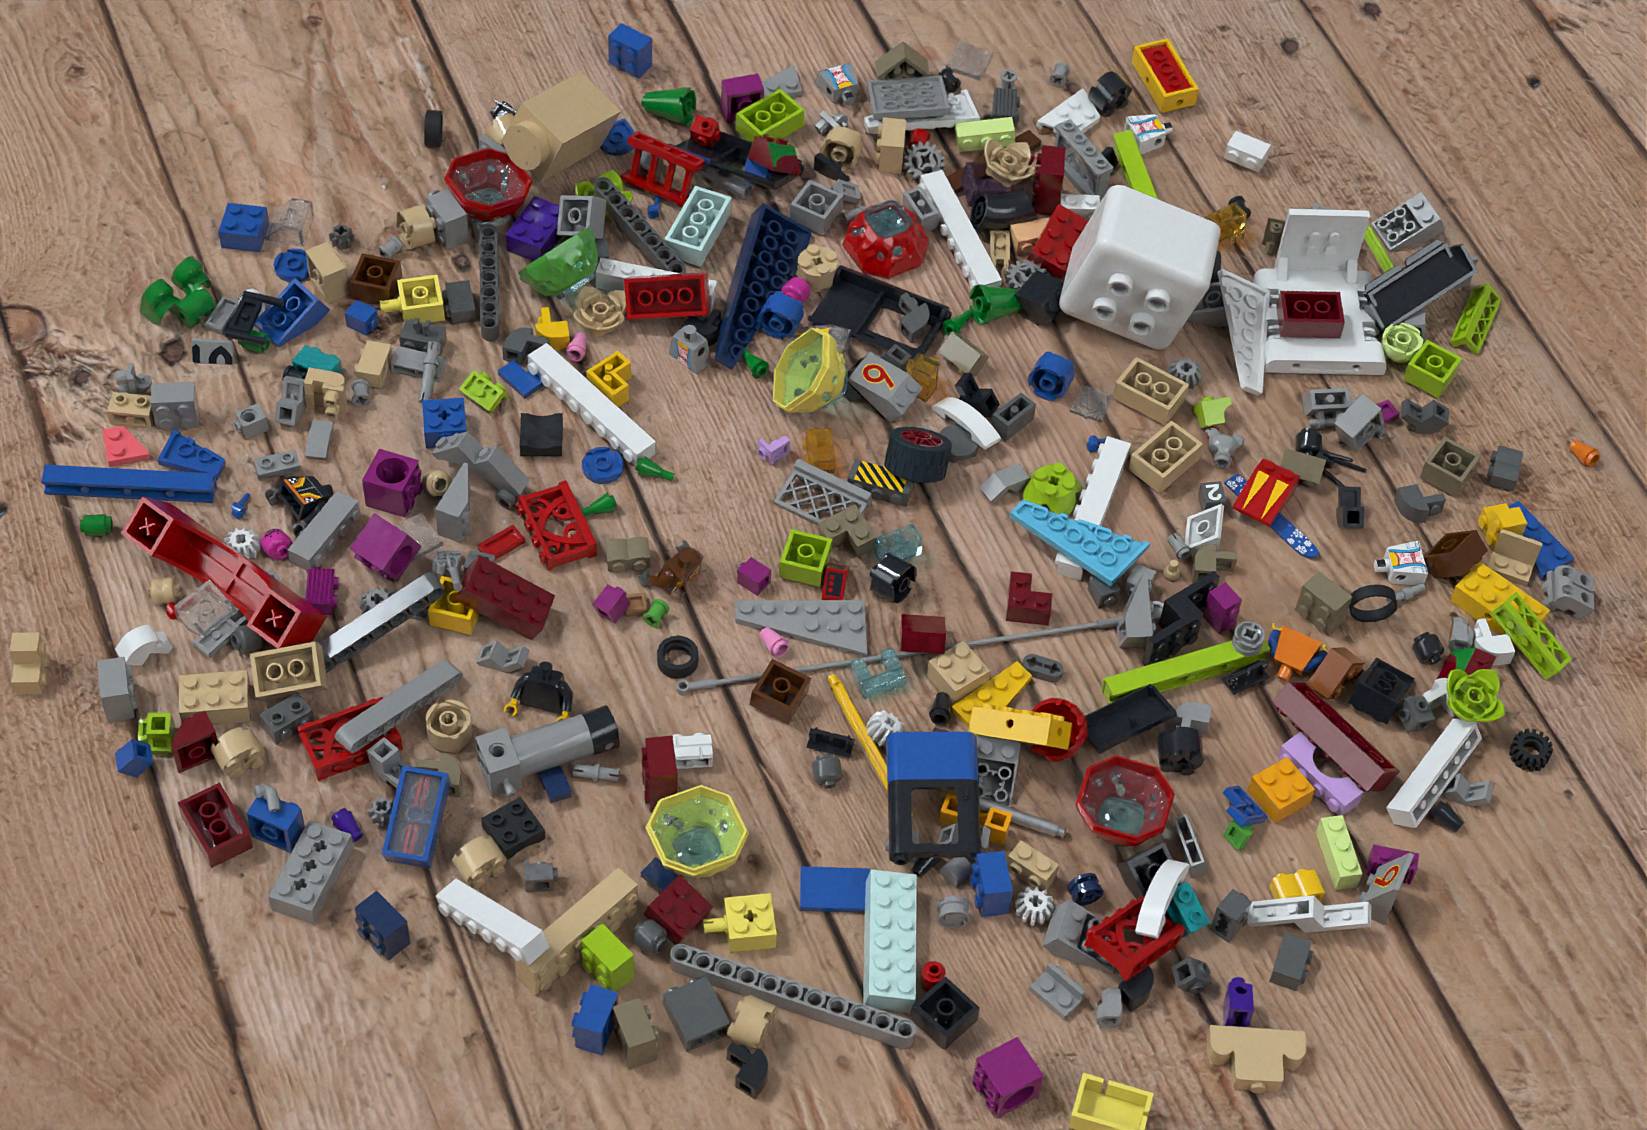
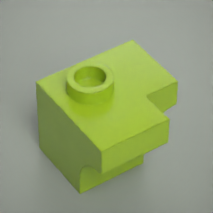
[1192,396,1232,429]
[138,713,175,754]

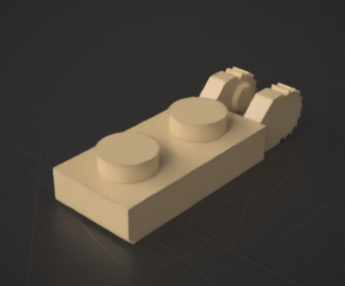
[990,230,1010,277]

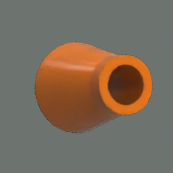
[1569,439,1601,467]

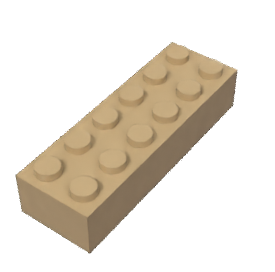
[515,867,638,996]

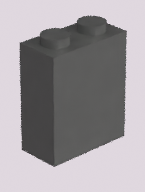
[663,976,731,1052]

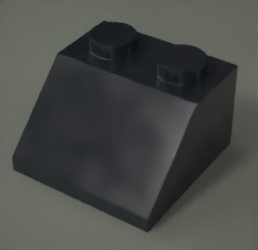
[1014,270,1063,326]

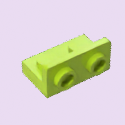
[459,370,510,413]

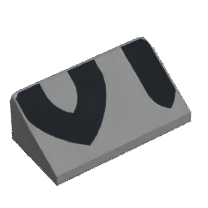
[191,338,236,365]

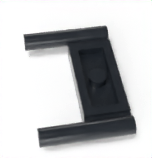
[225,291,285,346]

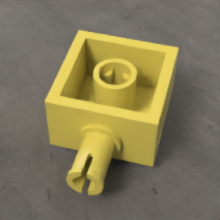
[380,275,445,324]
[703,893,777,953]

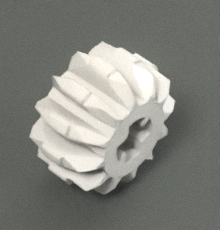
[224,526,261,559]
[866,710,905,748]
[1015,886,1054,926]

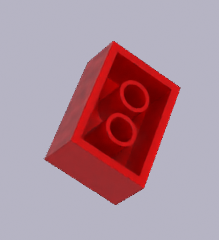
[1027,204,1088,279]

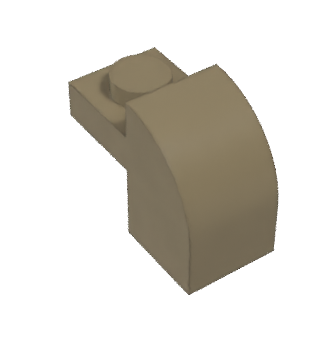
[1192,544,1237,583]
[416,753,462,797]

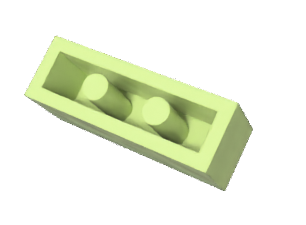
[955,117,1015,152]
[1316,815,1362,891]

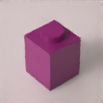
[737,557,771,596]
[592,584,631,624]

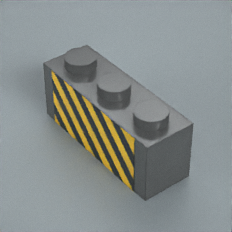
[847,459,914,507]

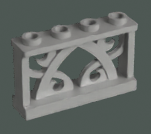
[1054,119,1113,202]

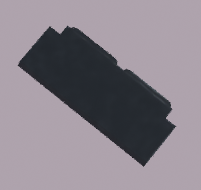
[1360,240,1478,333]

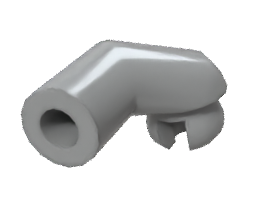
[253,783,281,812]

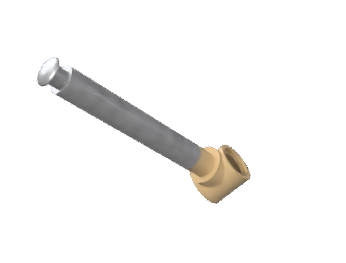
[937,789,1066,839]

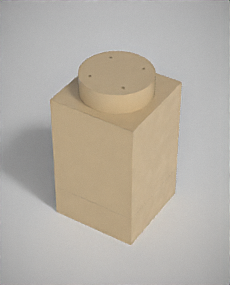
[501,72,621,182]

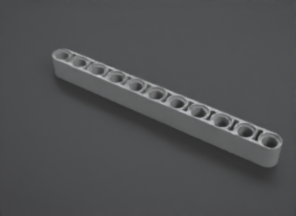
[670,944,916,1049]

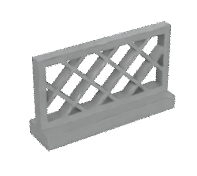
[774,459,872,525]

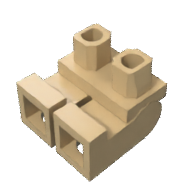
[304,367,347,420]

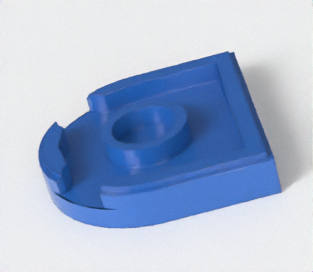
[600,119,635,156]

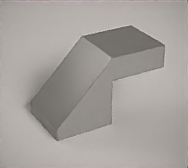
[980,463,1031,503]
[476,640,530,673]
[1439,773,1494,807]

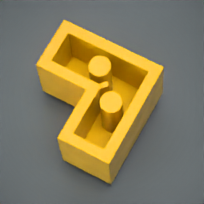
[586,350,631,408]
[1478,503,1527,550]

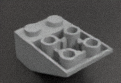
[1371,192,1445,252]
[1117,573,1156,648]
[976,735,1021,807]
[1042,899,1125,973]

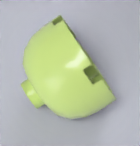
[1381,323,1423,363]

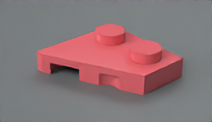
[102,426,150,467]

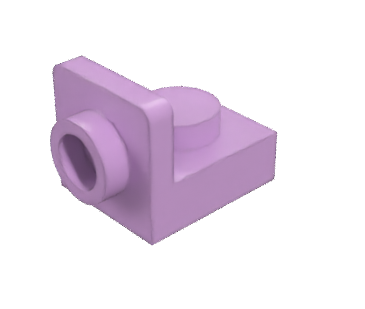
[757,435,790,465]

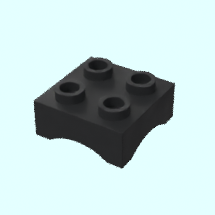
[520,413,563,456]
[481,797,545,860]

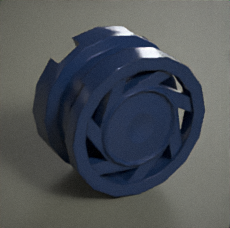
[1067,873,1104,906]

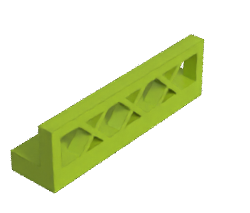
[1450,283,1502,355]
[1490,592,1572,680]

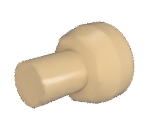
[1163,560,1180,582]

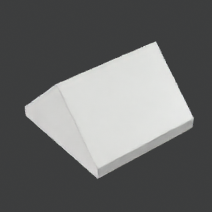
[1185,504,1224,554]

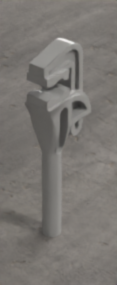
[433,550,462,591]

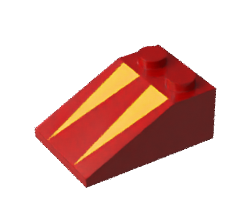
[1232,458,1300,527]

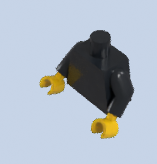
[504,661,574,722]

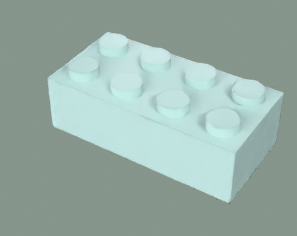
[664,186,732,267]

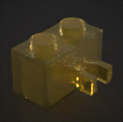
[1205,202,1247,244]
[906,353,940,402]
[802,428,836,474]

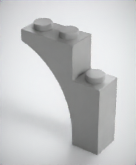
[432,431,530,496]

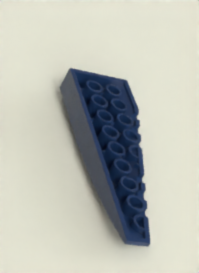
[714,203,812,370]

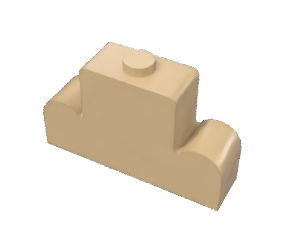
[1206,1025,1306,1093]

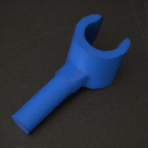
[648,196,660,217]
[1087,435,1113,452]
[231,493,250,519]

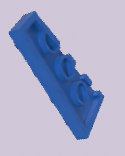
[1508,500,1575,580]

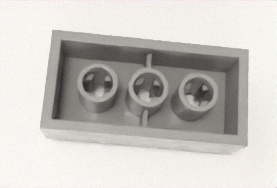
[268,820,354,925]

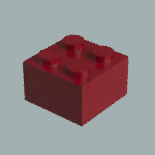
[643,875,713,945]

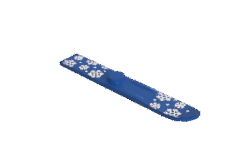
[1224,473,1319,558]

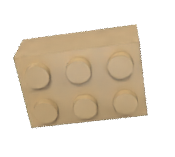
[1113,357,1189,426]
[1128,421,1203,493]
[250,642,328,701]
[179,670,251,725]

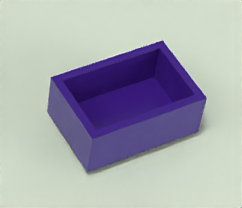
[506,196,562,261]

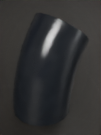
[970,188,1038,231]

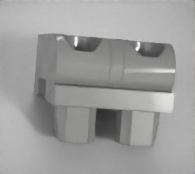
[1542,565,1595,619]

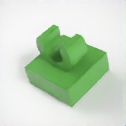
[1223,819,1254,851]

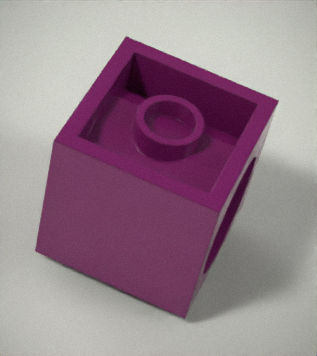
[362,449,423,517]
[349,513,422,582]
[972,1037,1044,1118]

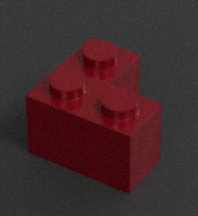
[1006,571,1052,626]

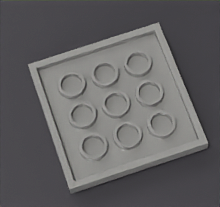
[867,76,950,122]

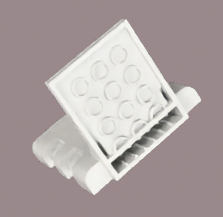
[1253,209,1386,375]

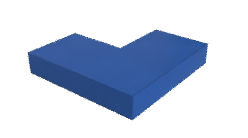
[498,360,544,399]
[1223,786,1268,827]

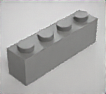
[288,491,360,571]

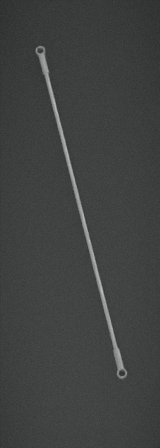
[676,617,1121,696]

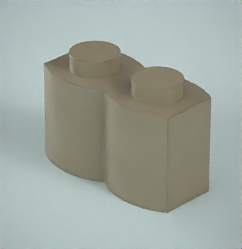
[605,537,651,573]

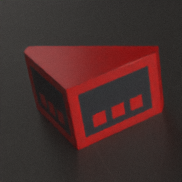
[821,563,850,600]

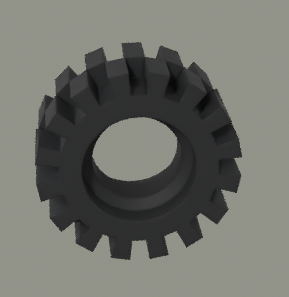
[1509,729,1553,772]

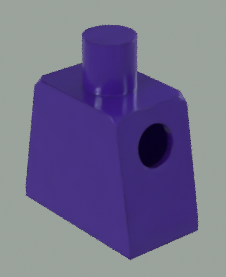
[1223,977,1254,1028]

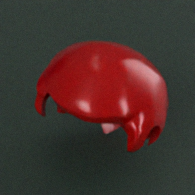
[1031,698,1088,762]

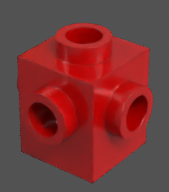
[690,115,721,147]

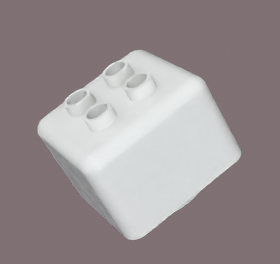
[1059,185,1221,350]

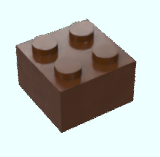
[349,253,402,304]
[1423,530,1488,579]
[749,659,811,725]

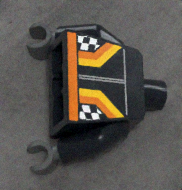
[265,476,333,537]

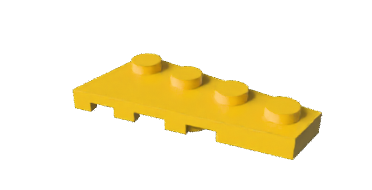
[951,661,1032,736]

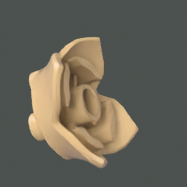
[984,140,1036,187]
[573,286,626,337]

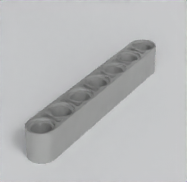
[335,659,463,754]

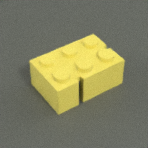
[1068,1073,1154,1130]

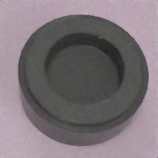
[495,489,517,509]

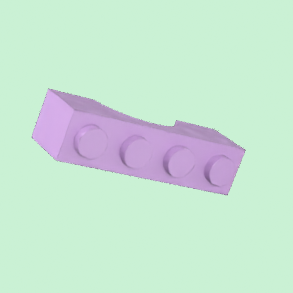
[1278,732,1364,816]

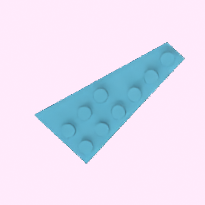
[1009,500,1150,587]

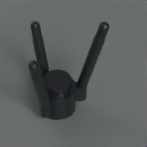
[1316,449,1367,486]

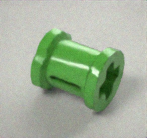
[643,599,670,628]

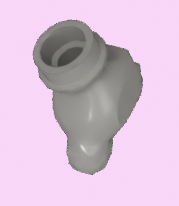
[1205,426,1244,469]

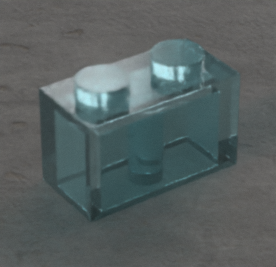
[874,524,923,562]

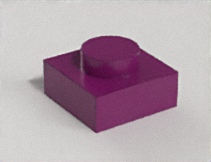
[1376,399,1400,424]

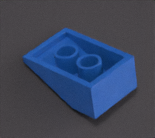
[255,278,330,347]

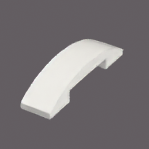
[931,397,1001,450]
[1135,859,1190,939]

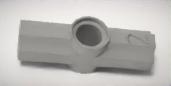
[697,165,753,199]

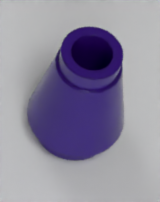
[331,808,363,843]

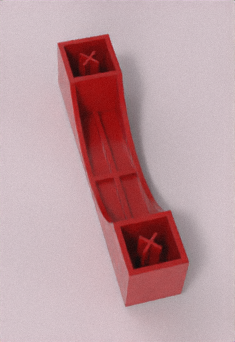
[121,497,327,648]

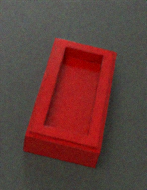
[478,525,526,560]

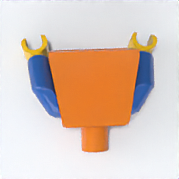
[1268,623,1329,682]

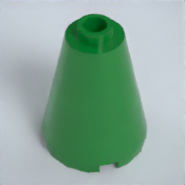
[641,87,696,126]
[969,284,1023,324]

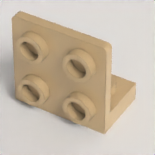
[1488,529,1542,586]

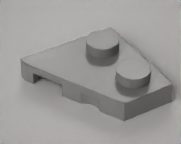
[762,66,803,98]

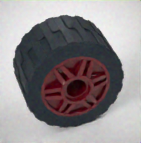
[884,426,952,483]

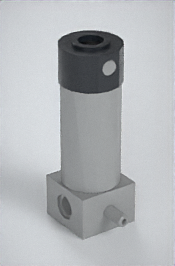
[475,705,620,797]

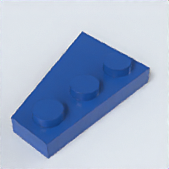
[157,428,226,480]

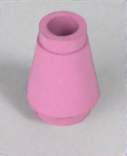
[566,333,587,362]
[760,627,789,657]

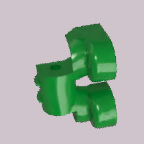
[140,256,215,329]

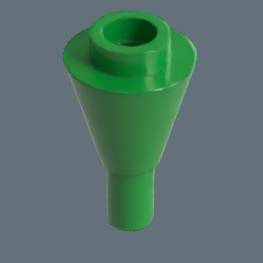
[943,310,972,336]
[742,348,769,378]
[635,456,675,481]
[581,492,617,517]

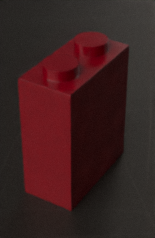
[900,614,946,654]

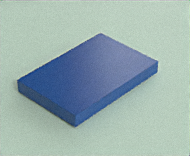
[800,866,870,913]

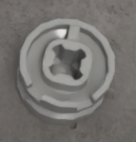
[1232,621,1265,656]
[937,896,970,928]

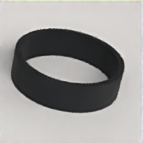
[1349,585,1397,622]

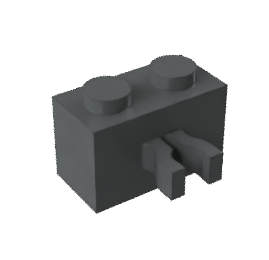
[399,318,447,356]

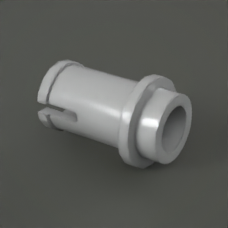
[842,205,866,225]
[1167,533,1191,560]

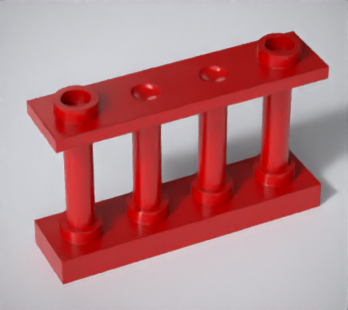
[620,131,705,207]

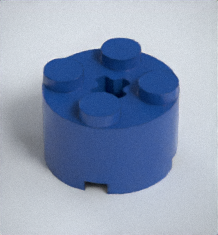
[757,291,804,339]
[1028,352,1075,401]

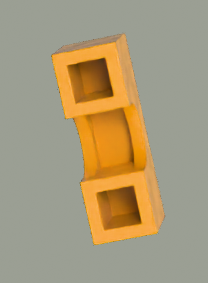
[939,793,1013,846]

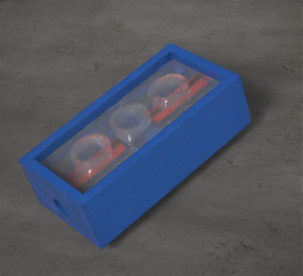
[382,766,451,869]

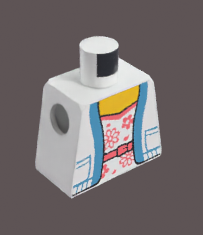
[1124,114,1173,154]
[1374,541,1428,586]

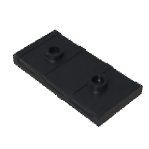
[1085,684,1177,755]

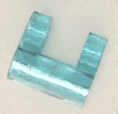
[850,647,907,700]

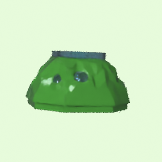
[518,227,598,300]

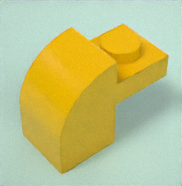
[535,307,570,351]

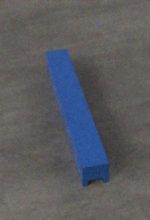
[41,465,217,503]

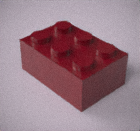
[1032,145,1066,215]
[1276,291,1345,338]
[641,735,678,813]
[177,782,253,868]

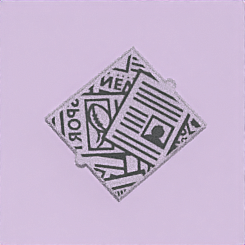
[1070,385,1113,423]

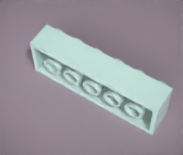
[863,869,916,1013]

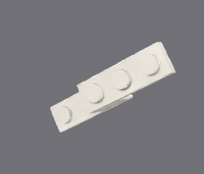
[1247,895,1371,933]

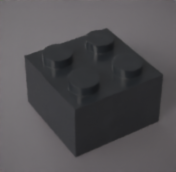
[910,976,980,1050]

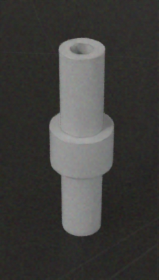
[1386,583,1426,604]

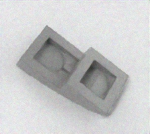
[305,420,334,460]

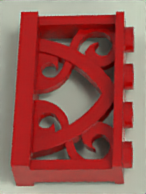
[516,480,597,571]
[297,697,403,781]
[1084,895,1186,981]

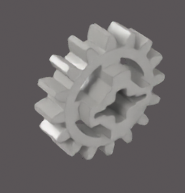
[903,141,945,183]
[1005,259,1049,290]

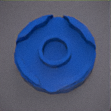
[274,248,309,282]
[582,447,624,484]

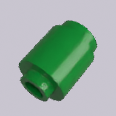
[238,329,270,353]
[80,514,113,537]

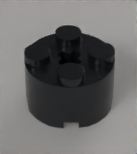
[1088,71,1132,117]
[870,552,917,604]
[1157,727,1204,776]

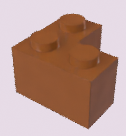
[1307,647,1365,699]

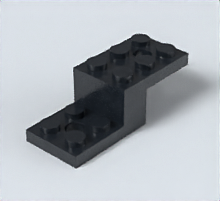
[1142,571,1220,666]

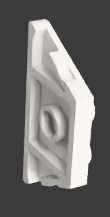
[1036,89,1101,133]

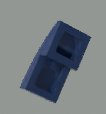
[537,765,572,804]
[641,857,678,895]

